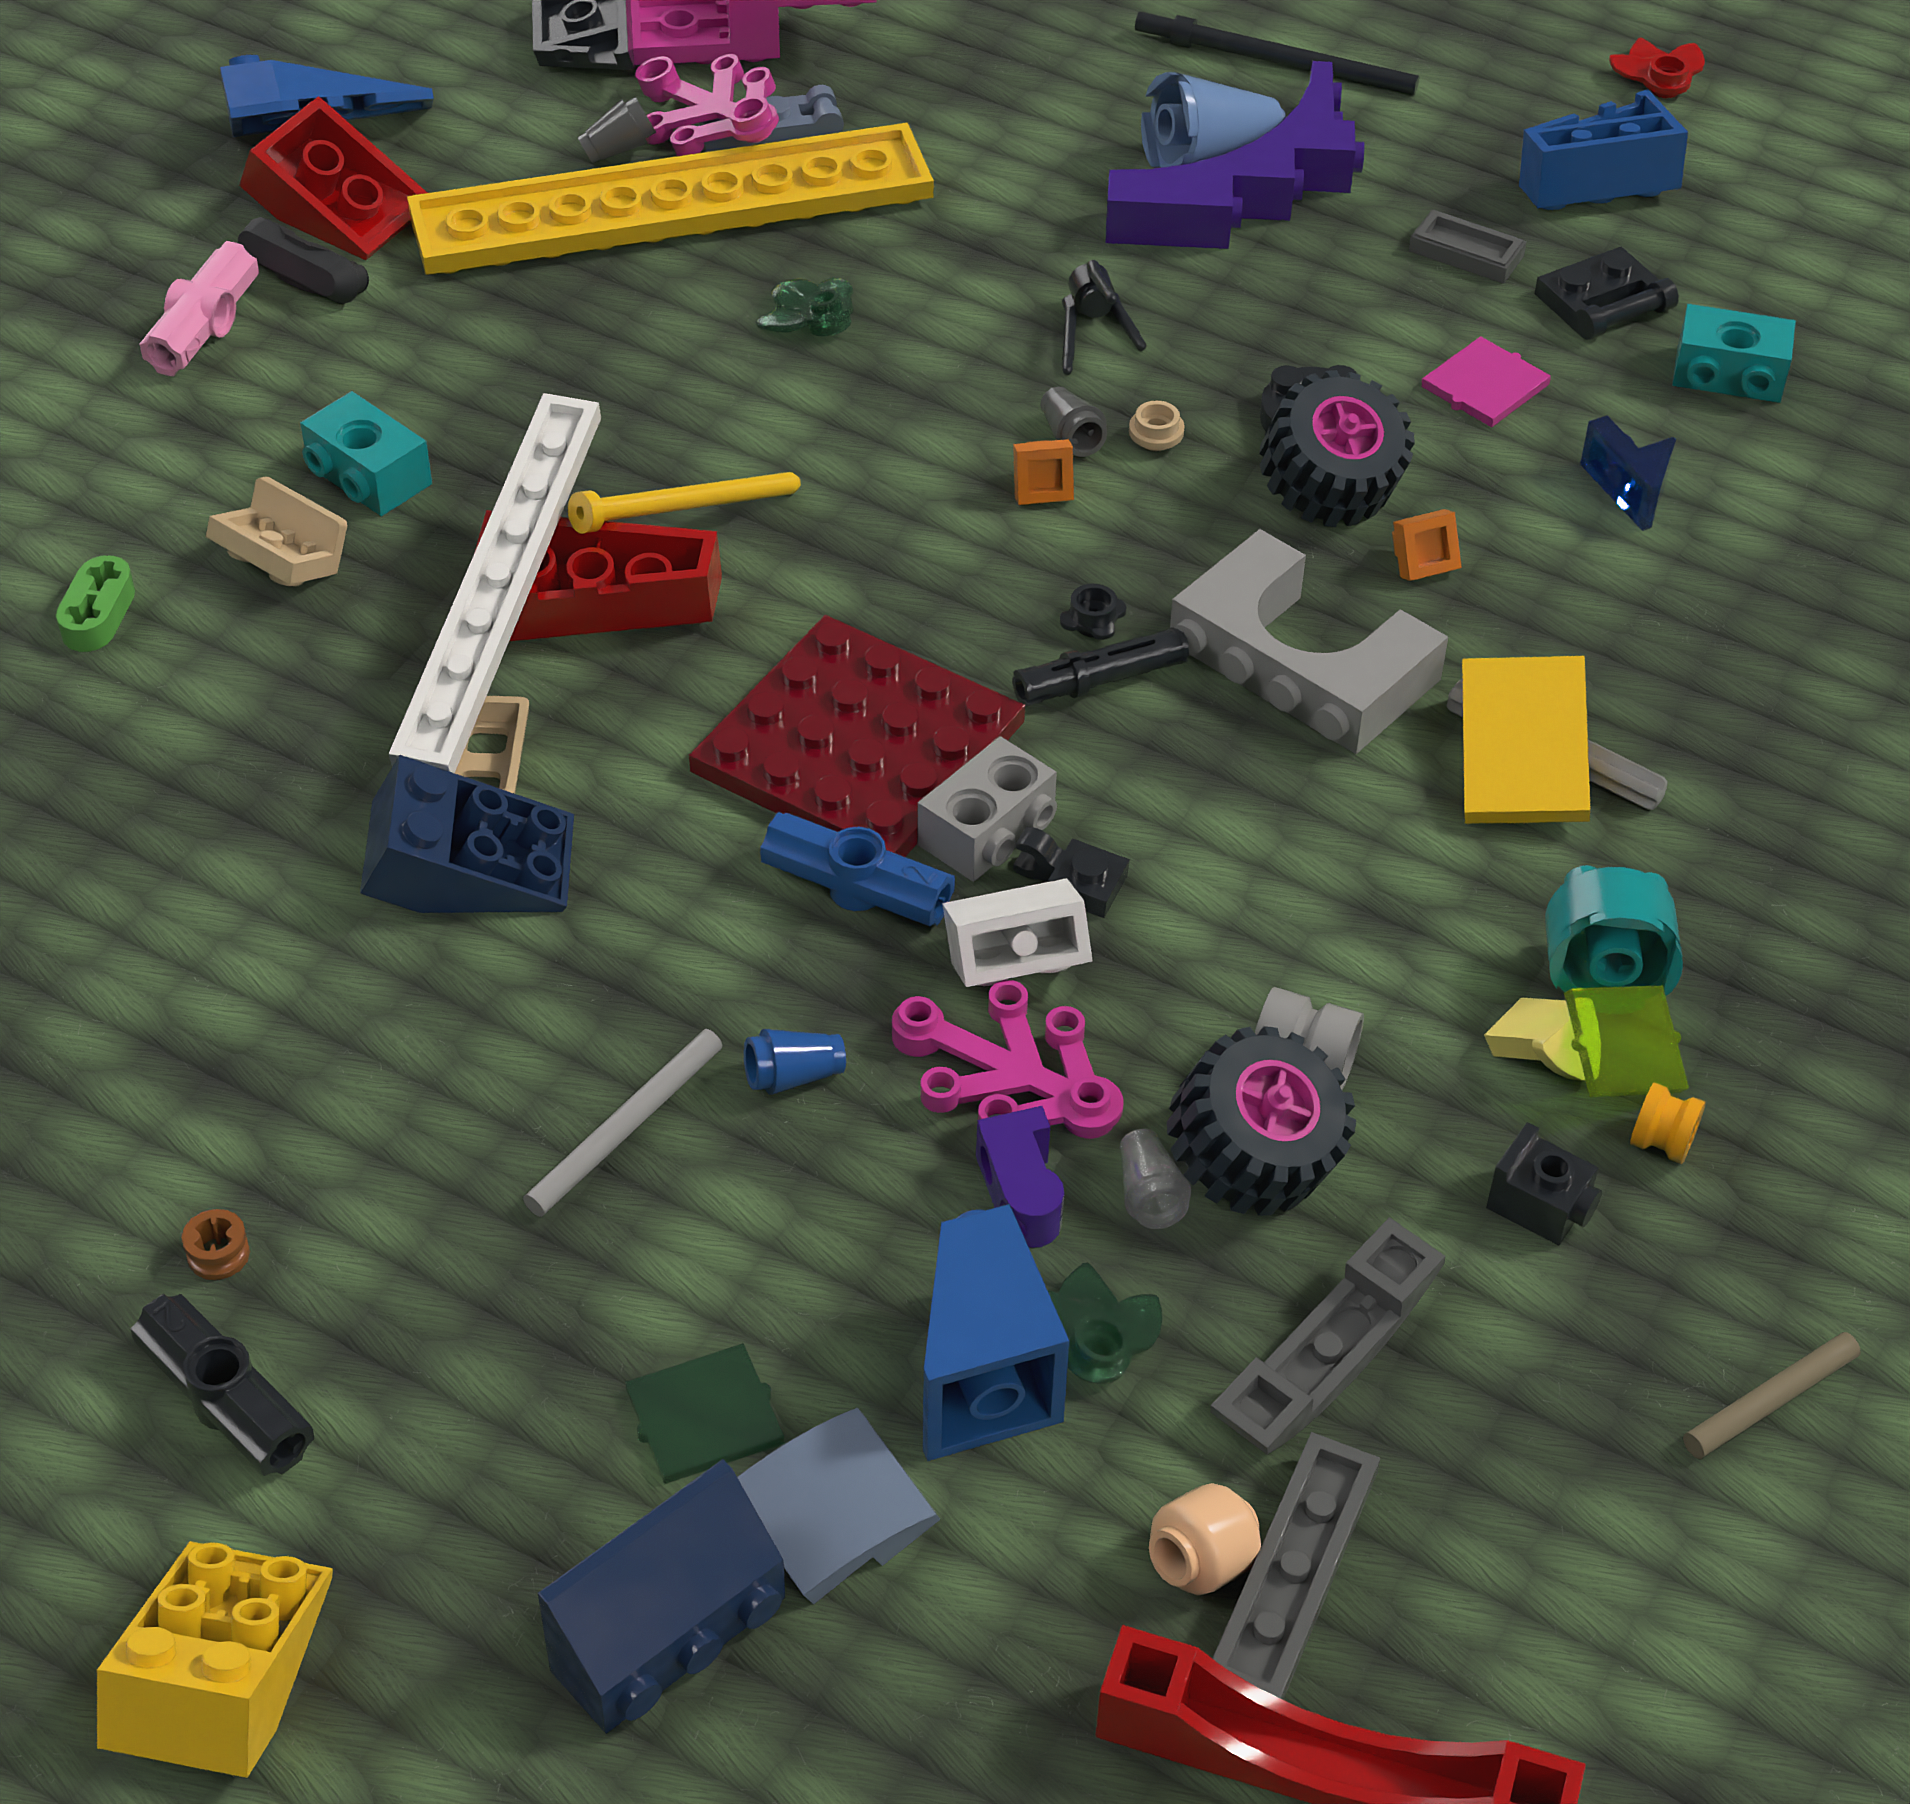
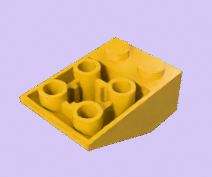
[97,1541,333,1778]

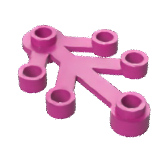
[635,54,779,156]
[892,980,1124,1139]

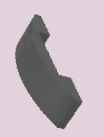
[1210,1217,1446,1455]

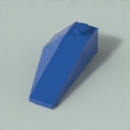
[220,55,434,137]

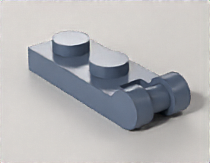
[698,85,844,152]

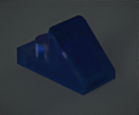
[1580,415,1676,531]

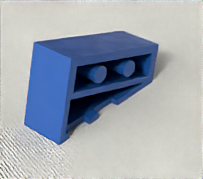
[1519,89,1688,210]

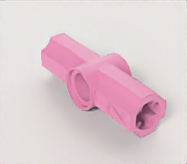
[139,241,259,377]

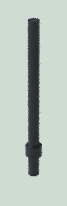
[1135,11,1420,95]

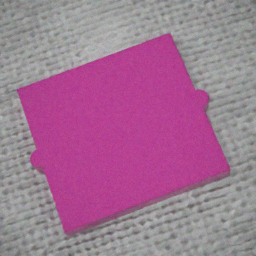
[1421,336,1551,427]

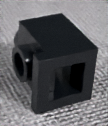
[1486,1122,1602,1246]

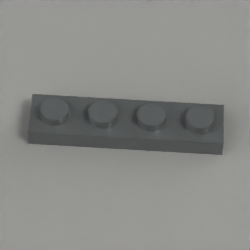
[1213,1432,1381,1700]

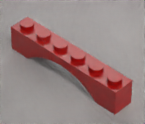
[1096,1625,1586,1804]

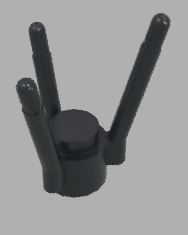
[1062,260,1147,375]

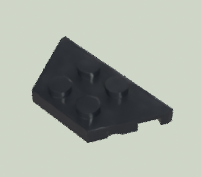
[532,0,634,70]

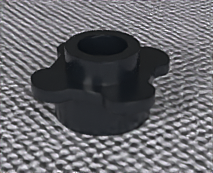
[1060,584,1127,640]

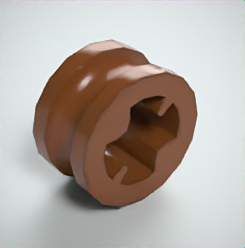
[181,1209,250,1280]

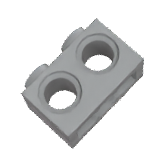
[918,736,1057,882]

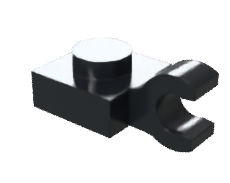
[1013,827,1130,918]

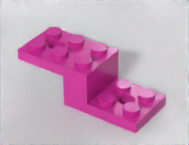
[631,0,877,65]

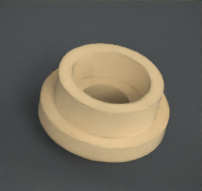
[1129,401,1184,451]

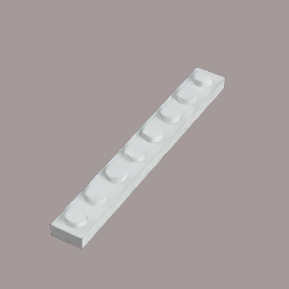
[389,393,601,773]

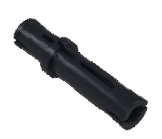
[1012,627,1189,707]

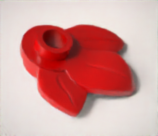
[1609,37,1705,98]

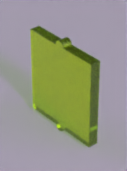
[1564,986,1689,1097]

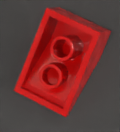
[239,96,428,261]

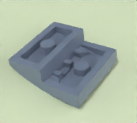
[737,1408,940,1604]

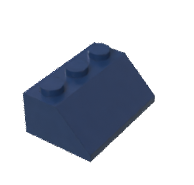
[538,1459,785,1734]

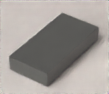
[1409,210,1527,284]

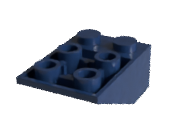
[360,755,574,913]

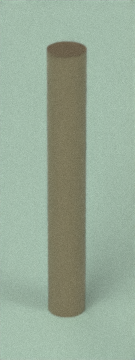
[1683,1332,1861,1459]

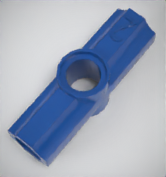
[760,812,955,926]

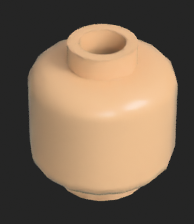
[1149,1483,1261,1595]

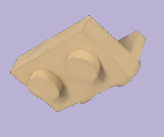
[206,477,347,586]

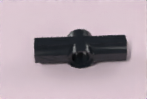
[131,1294,314,1476]

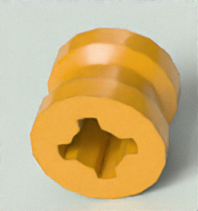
[1630,1082,1706,1164]

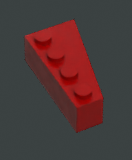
[474,510,722,641]

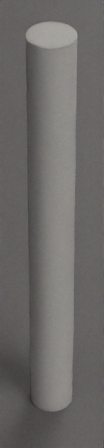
[523,1029,722,1217]

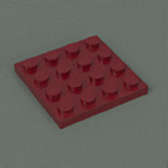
[689,615,1025,857]

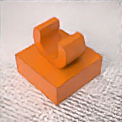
[1013,439,1074,505]
[1392,509,1462,581]

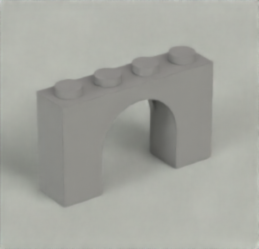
[1170,529,1448,754]

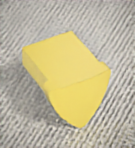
[1484,998,1597,1082]

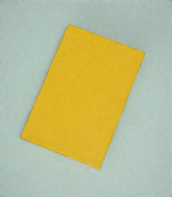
[1462,656,1590,824]

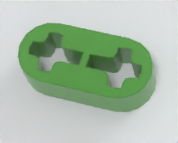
[56,556,135,652]

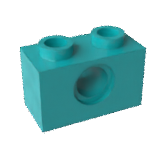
[1672,304,1796,403]
[300,391,432,517]

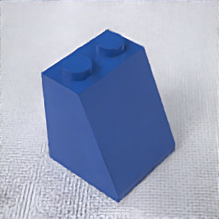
[923,1204,1069,1461]

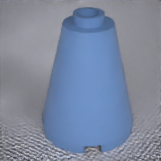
[1141,72,1286,168]

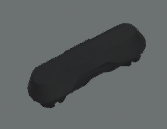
[238,217,369,304]

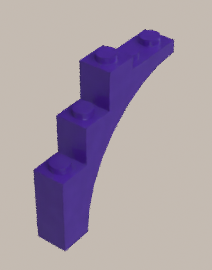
[1105,61,1364,249]

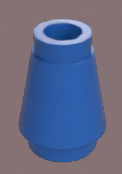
[744,1029,846,1095]

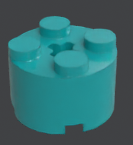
[1545,865,1683,1016]

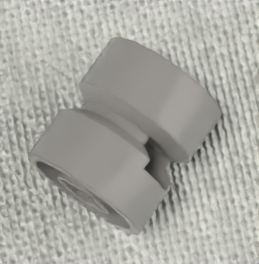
[1255,987,1364,1090]

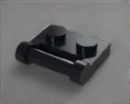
[1534,246,1679,340]

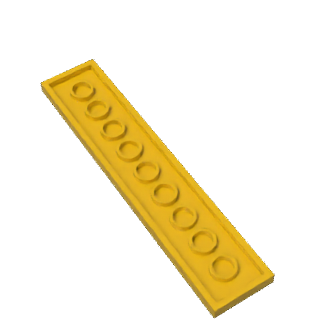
[407,122,934,275]

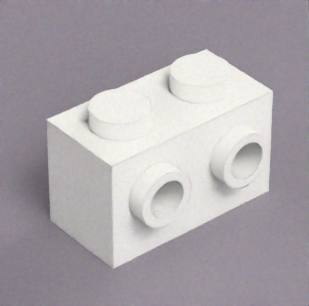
[942,878,1093,987]

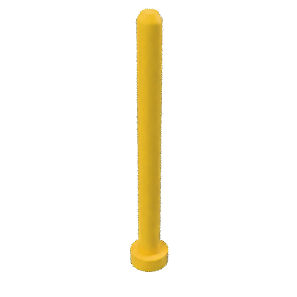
[568,472,801,533]

